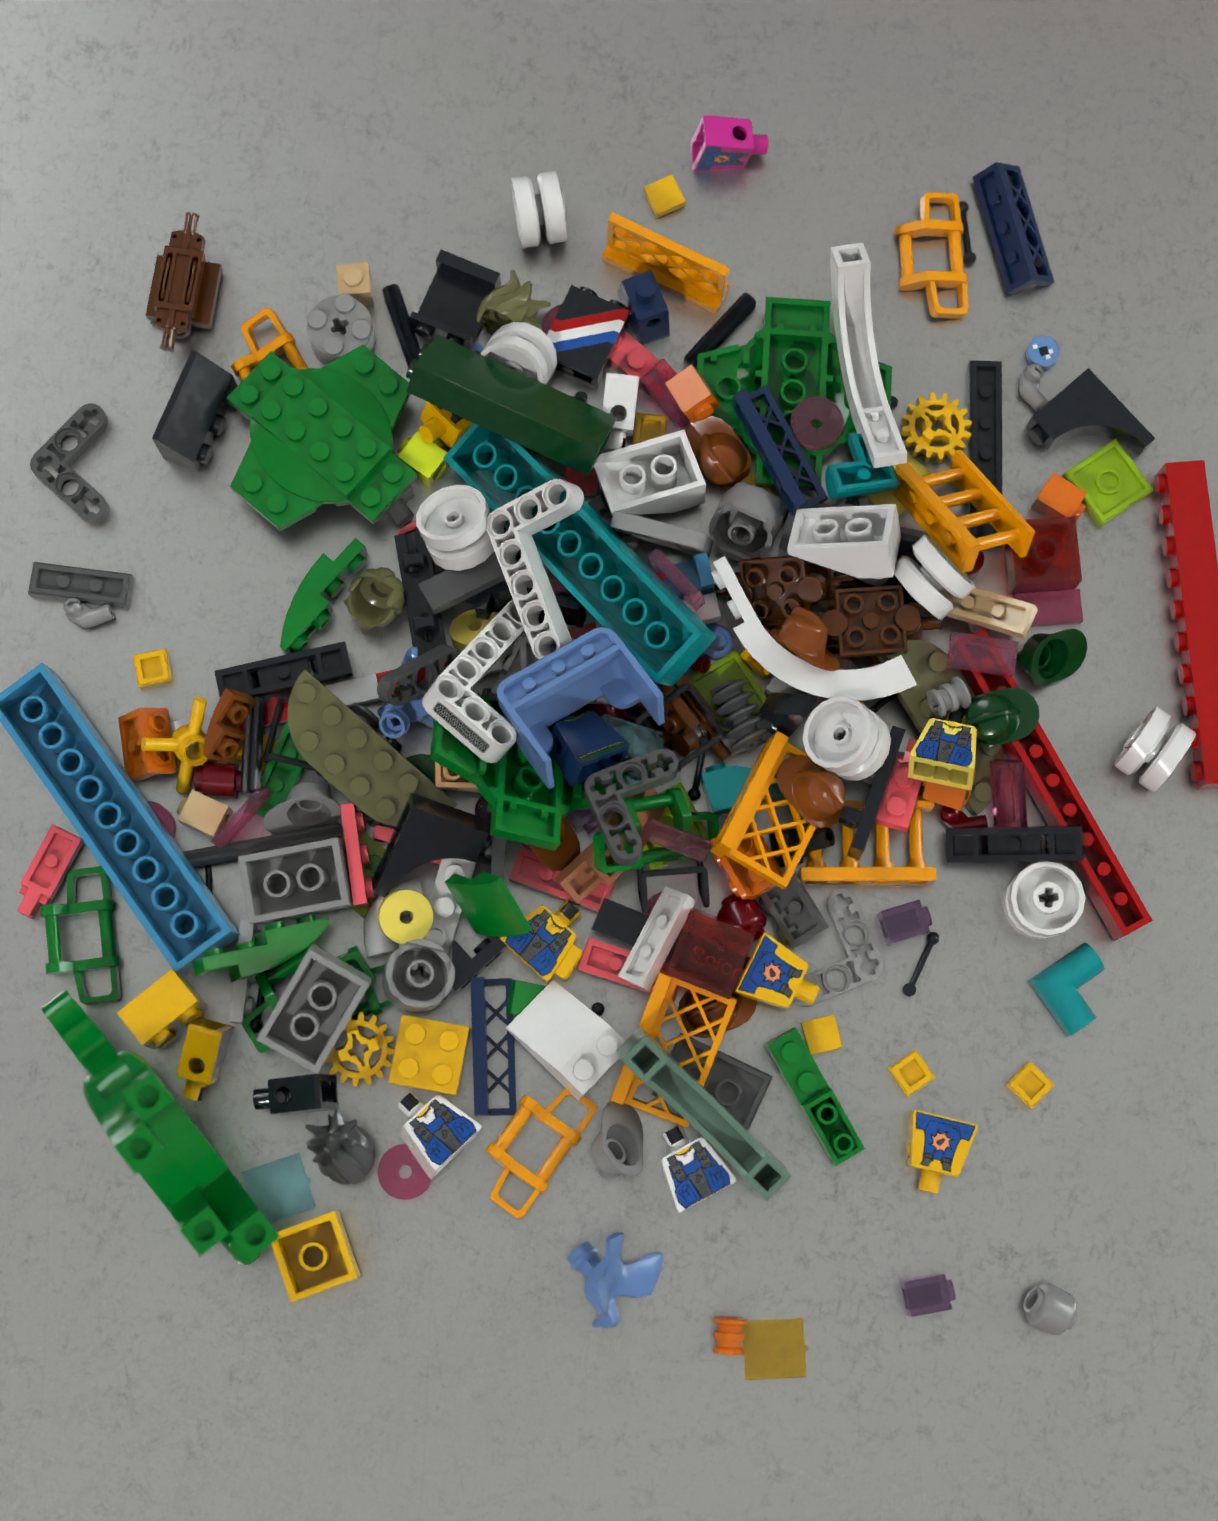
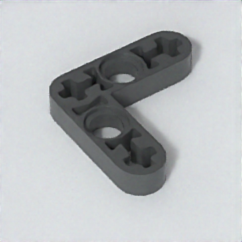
[30,403,110,525]
[377,644,461,706]
[584,748,679,866]

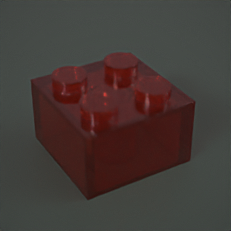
[1004,516,1082,594]
[665,907,757,1000]

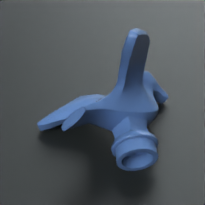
[377,647,434,738]
[567,1232,663,1329]

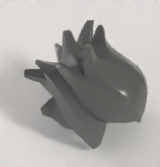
[305,1108,375,1185]

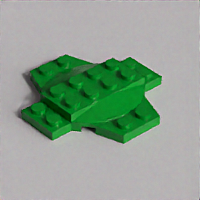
[696,297,892,491]
[227,345,418,532]
[430,655,627,851]

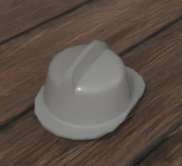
[263,781,341,835]
[591,1101,643,1178]

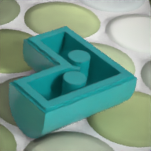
[825,432,899,499]
[1028,943,1105,1037]

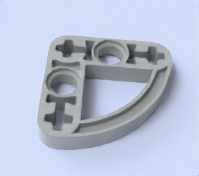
[610,511,713,558]

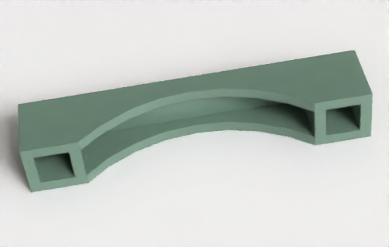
[616,1026,792,1201]

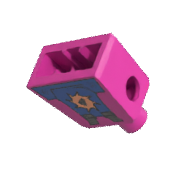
[690,115,769,172]

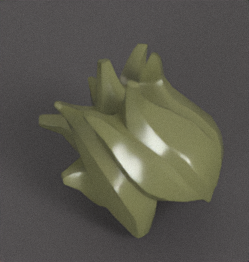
[476,270,551,335]
[344,567,406,635]

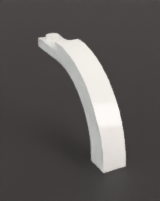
[830,242,907,468]
[711,556,917,700]

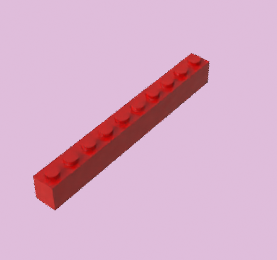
[1154,460,1218,790]
[949,628,1153,941]

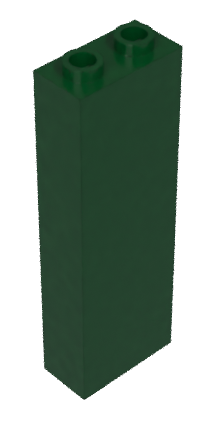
[406,334,617,476]

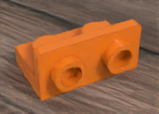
[118,707,177,782]
[710,827,783,900]

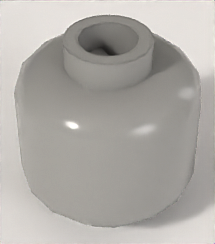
[1024,1283,1078,1335]

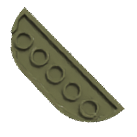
[871,639,1004,816]
[287,669,457,826]

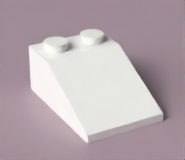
[593,429,706,516]
[787,504,901,579]
[505,980,625,1100]

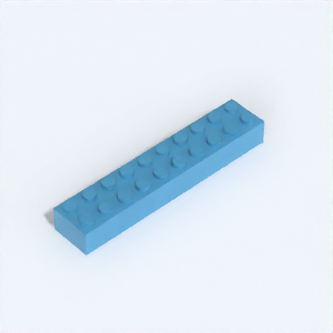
[0,663,240,976]

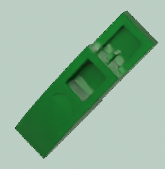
[280,538,368,655]
[193,914,330,982]
[765,1027,865,1166]

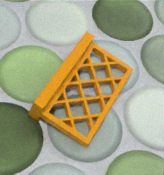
[602,212,731,315]
[710,731,841,889]
[610,968,737,1128]

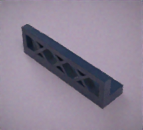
[972,162,1055,294]
[731,385,828,517]
[470,977,517,1117]

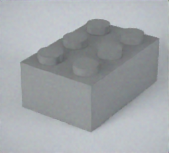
[238,837,354,924]
[256,944,372,1074]

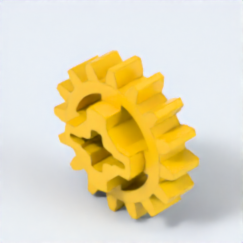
[900,392,972,464]
[324,1011,395,1086]

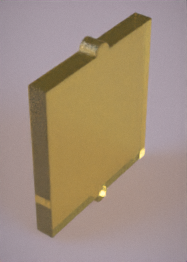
[742,1318,808,1380]

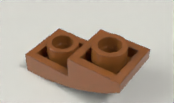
[203,688,256,764]

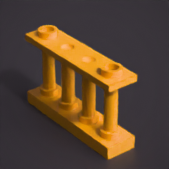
[891,450,1035,573]
[798,795,936,885]

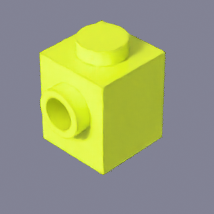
[397,431,449,489]

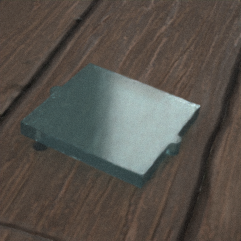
[241,1153,316,1223]

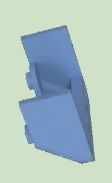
[497,627,665,789]

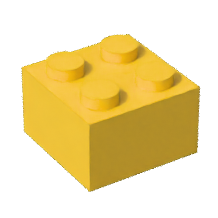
[117,969,208,1049]
[388,1014,471,1097]
[271,1210,361,1303]

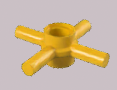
[141,697,241,793]

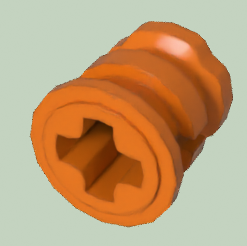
[713,1316,747,1355]

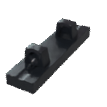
[394,531,449,658]
[462,582,587,628]
[214,641,353,697]
[838,725,906,860]
[945,825,1084,863]

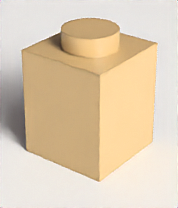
[336,262,374,307]
[176,790,233,841]

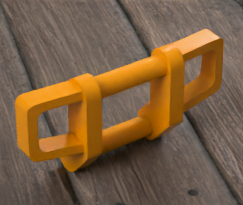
[895,192,968,319]
[231,308,308,380]
[485,1088,597,1219]

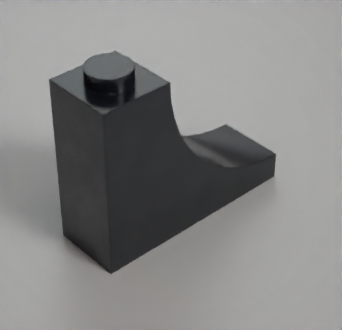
[1026,368,1155,457]
[373,793,491,897]

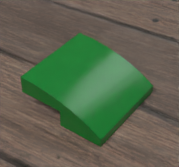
[445,871,532,937]

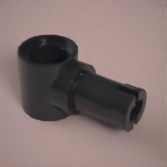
[769,827,835,868]

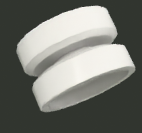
[510,170,567,248]
[480,322,557,384]
[416,485,494,571]
[894,534,976,620]
[803,697,891,781]
[1114,706,1196,793]
[1002,861,1085,940]

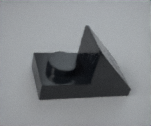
[759,693,818,737]
[452,937,507,994]

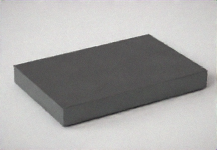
[652,1033,773,1130]

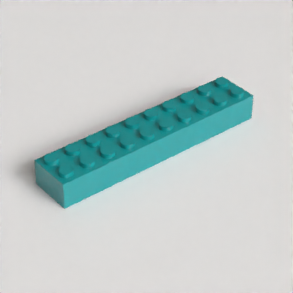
[443,423,717,686]

